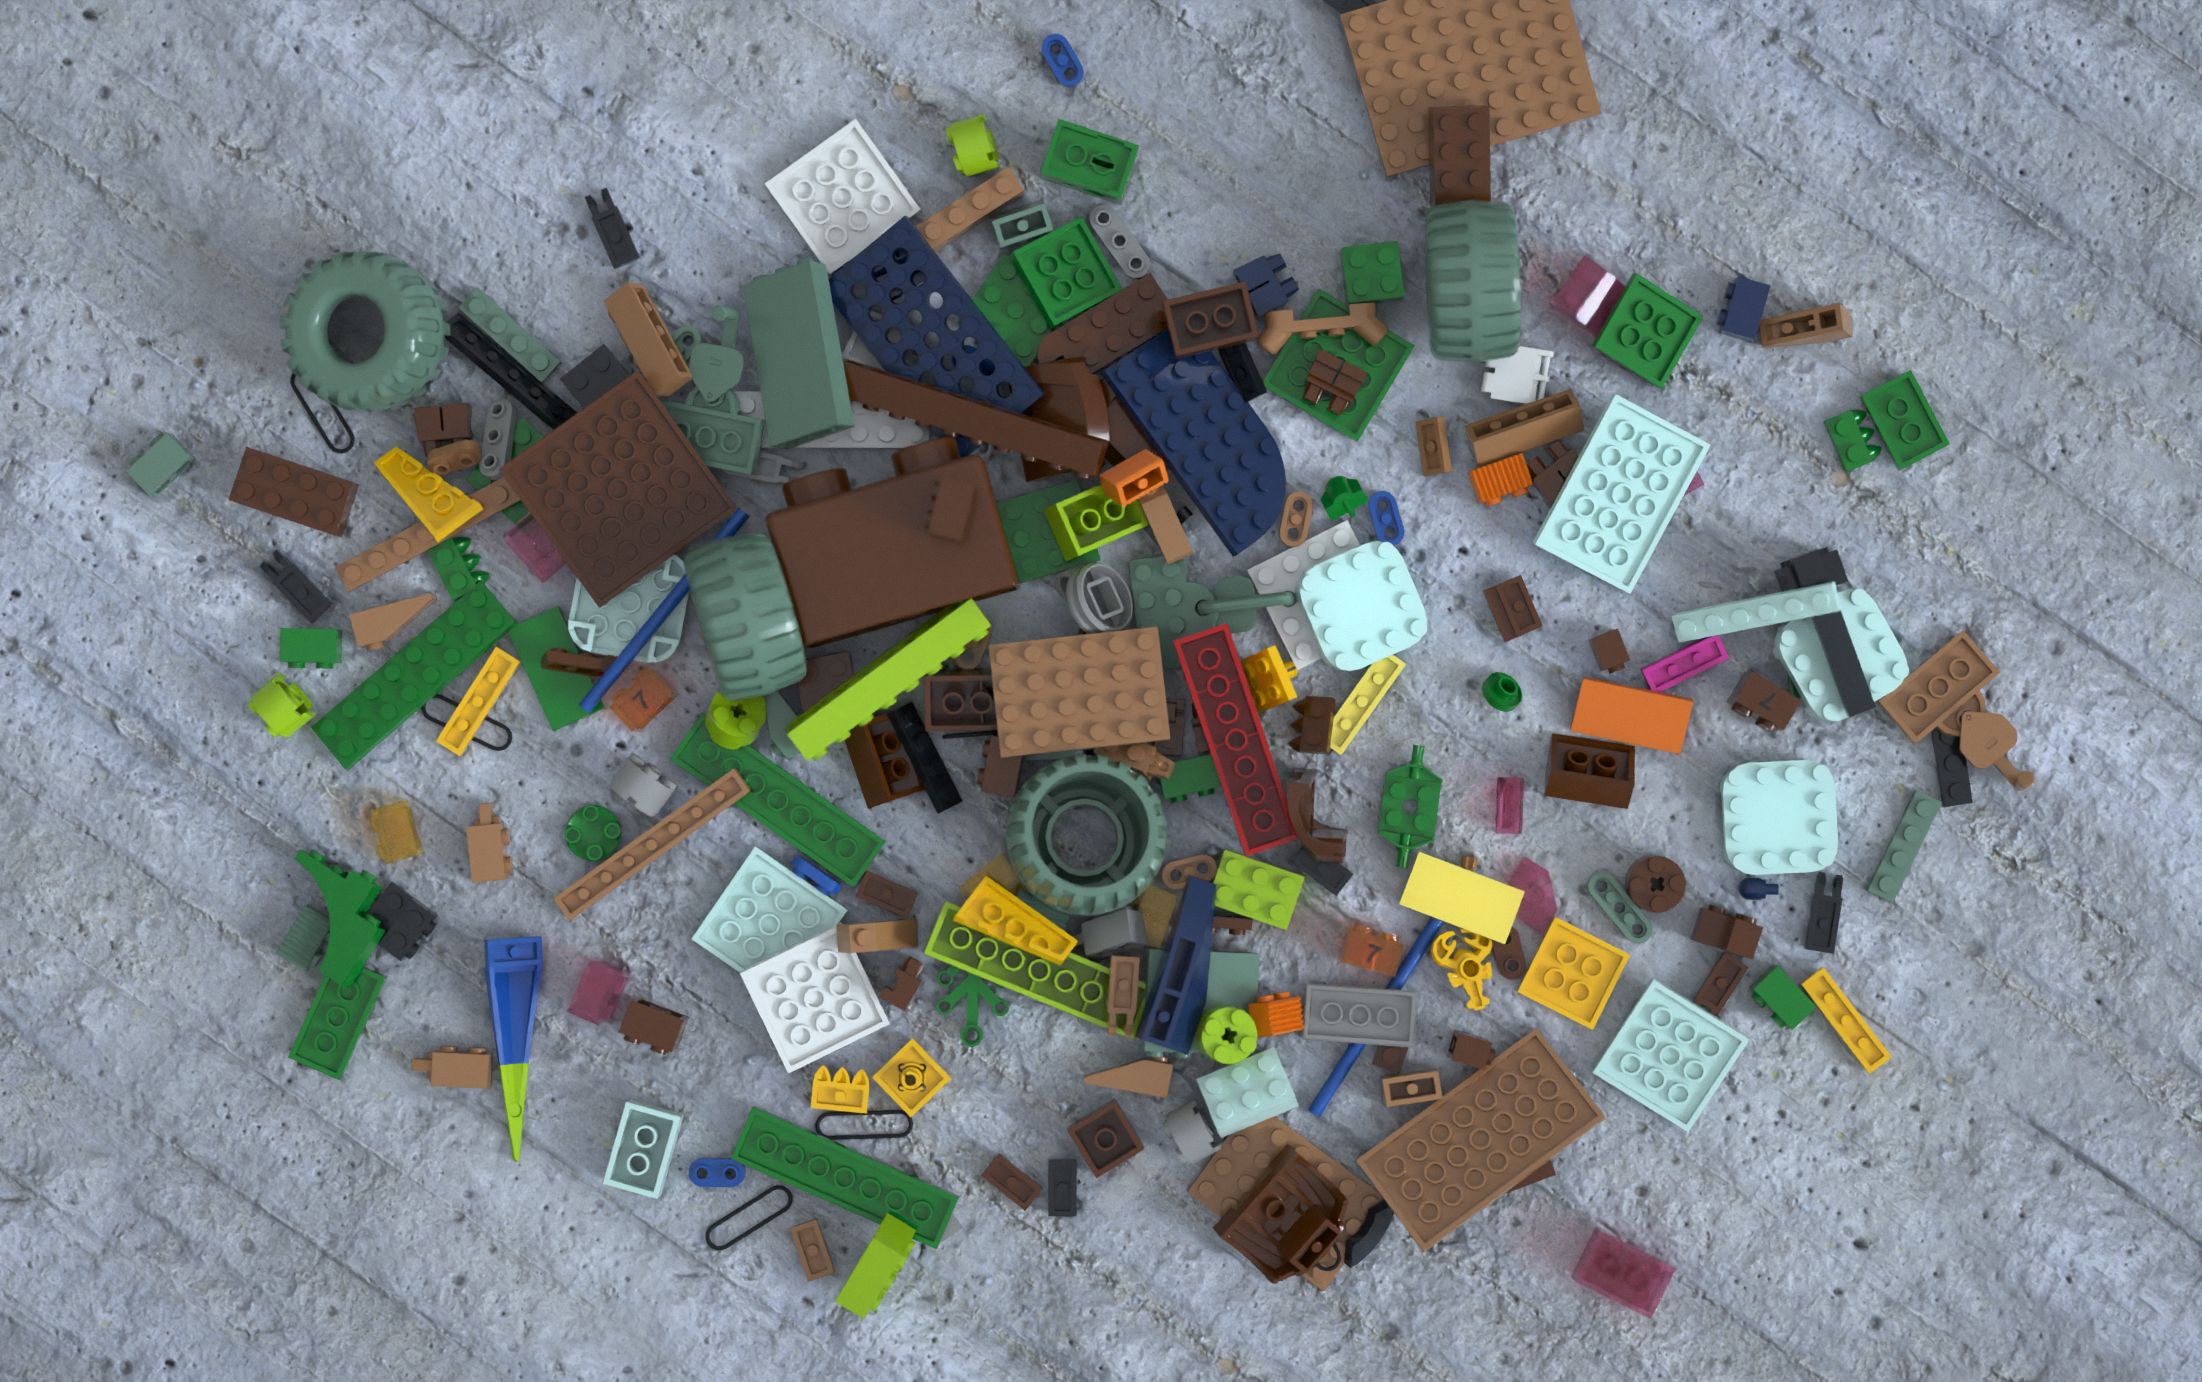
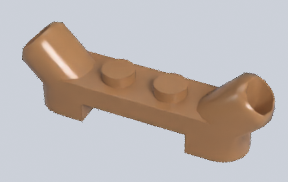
[1257,303,1388,354]

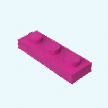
[1640,635,1729,692]

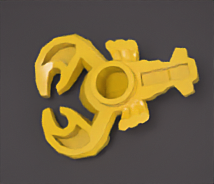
[1430,928,1493,1011]

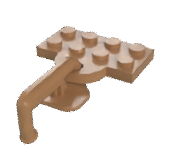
[1877,630,2035,791]

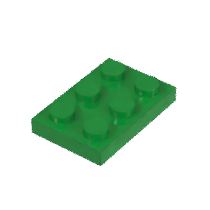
[1860,370,1950,471]

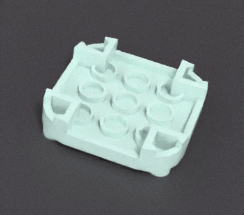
[1295,541,1427,672]
[568,555,690,663]
[1772,589,1909,723]
[1719,760,1838,875]

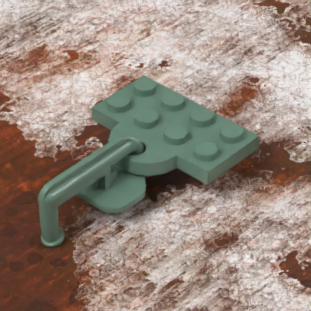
[660,305,765,475]
[1129,556,1297,669]

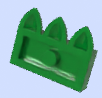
[1823,409,1882,473]
[427,537,489,601]

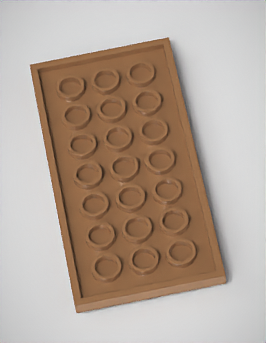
[1356,1028,1606,1252]

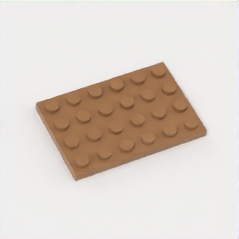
[989,627,1170,758]
[1187,1116,1384,1291]

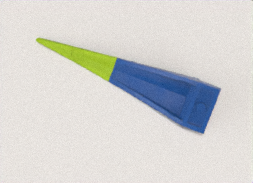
[484,936,543,1162]

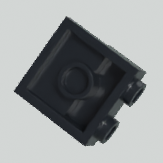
[368,882,438,961]

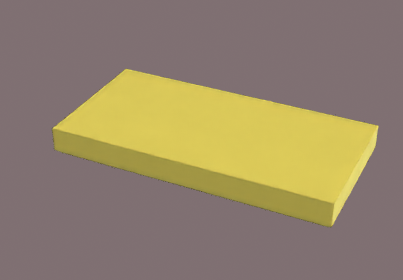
[1399,852,1525,944]

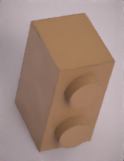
[1380,1068,1443,1107]

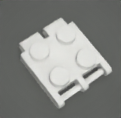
[1481,346,1554,405]

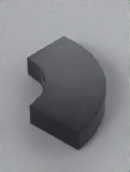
[1344,1200,1394,1268]

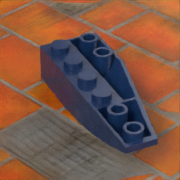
[1135,875,1216,1055]

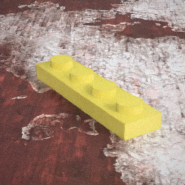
[1330,655,1406,756]

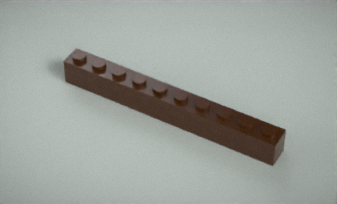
[843,358,1109,479]

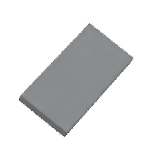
[1302,983,1419,1048]

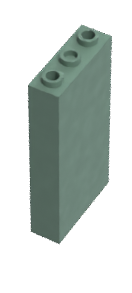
[742,258,854,450]

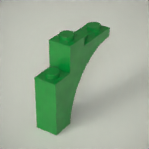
[294,849,386,988]

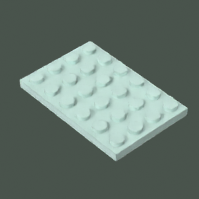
[1532,393,1711,594]

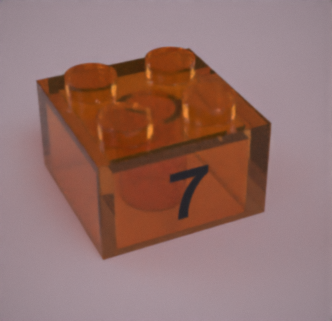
[609,668,679,732]
[1337,923,1405,977]

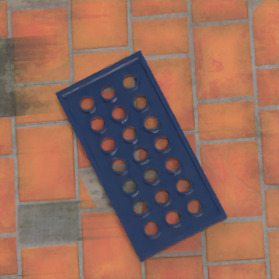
[829,216,1045,458]

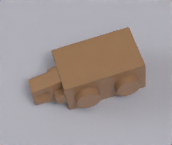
[1093,743,1175,781]
[466,803,513,883]
[411,1045,493,1089]

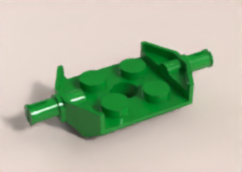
[1378,745,1443,869]

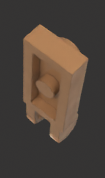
[1107,955,1140,1037]

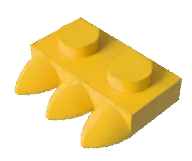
[811,1065,870,1113]

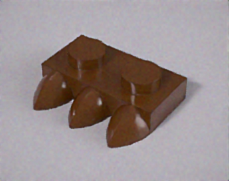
[1288,696,1336,755]

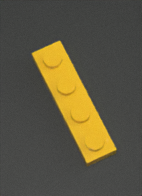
[436,646,521,756]
[1799,967,1892,1074]

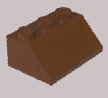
[844,713,925,809]
[1544,733,1635,809]

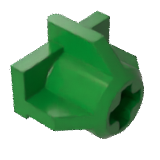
[1320,476,1369,521]

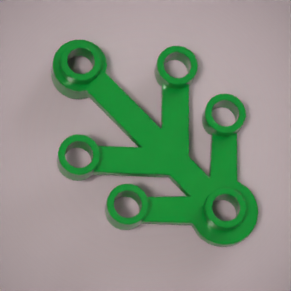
[936,965,1009,1047]

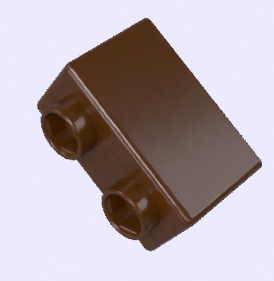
[766,436,1020,649]

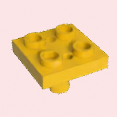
[1240,645,1297,713]
[872,1038,952,1117]

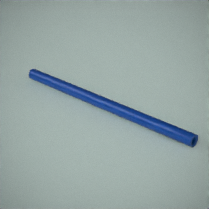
[579,508,750,713]
[1308,916,1445,1117]

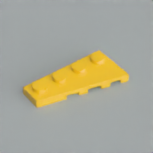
[373,447,483,542]
[953,876,1078,966]

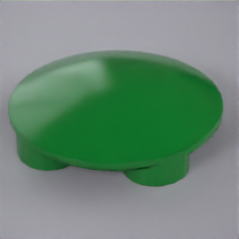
[565,805,622,861]

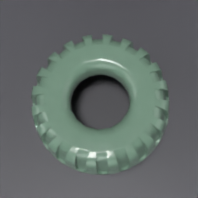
[1425,200,1521,363]
[280,251,451,412]
[684,532,806,700]
[1006,754,1167,916]

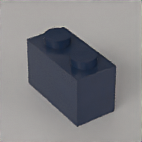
[1716,276,1771,342]

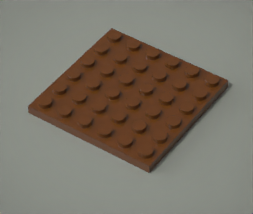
[498,370,737,608]

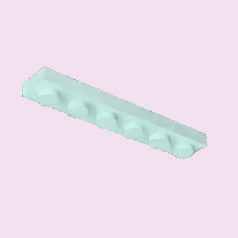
[1671,581,1842,643]

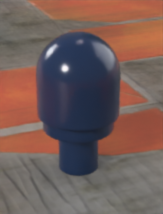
[1739,878,1779,900]

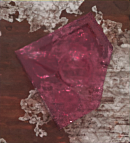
[1506,856,1557,934]

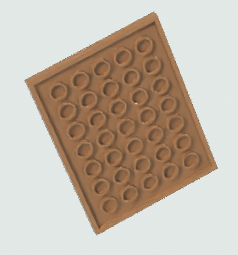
[1339,0,1601,177]

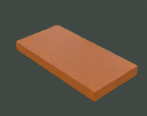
[1570,676,1694,754]

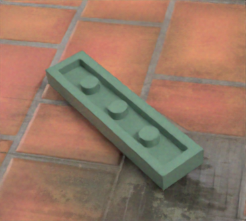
[459,287,562,383]
[1866,790,1942,903]

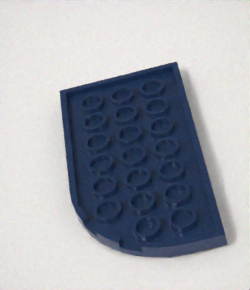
[1101,329,1286,558]

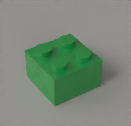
[1340,241,1405,305]

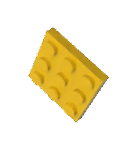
[1517,916,1630,1030]

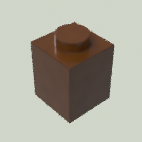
[1588,629,1630,674]

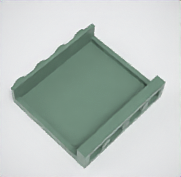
[1138,947,1260,1059]

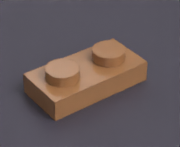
[1415,416,1452,477]
[790,1218,835,1282]

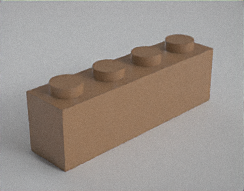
[916,167,1024,252]
[604,282,693,396]
[1465,389,1585,467]

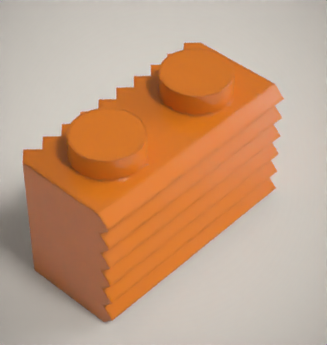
[1099,449,1169,507]
[1467,453,1534,507]
[1248,991,1305,1037]

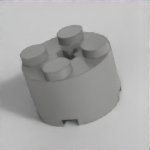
[609,753,678,817]
[1162,1099,1222,1165]

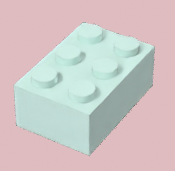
[1196,1047,1299,1138]
[603,1099,684,1199]

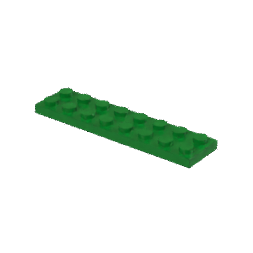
[311,581,518,770]
[670,713,886,888]
[731,1106,960,1249]

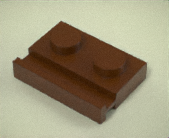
[1483,575,1543,642]

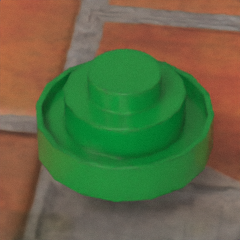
[1482,672,1523,712]

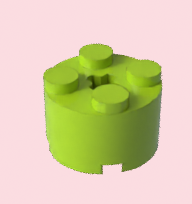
[946,113,1000,177]
[247,673,316,738]
[705,691,766,749]
[1194,1005,1257,1064]

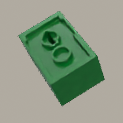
[1041,119,1139,205]

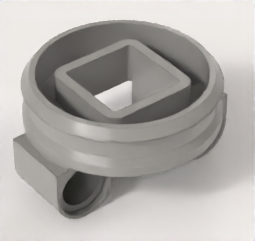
[1054,562,1133,635]

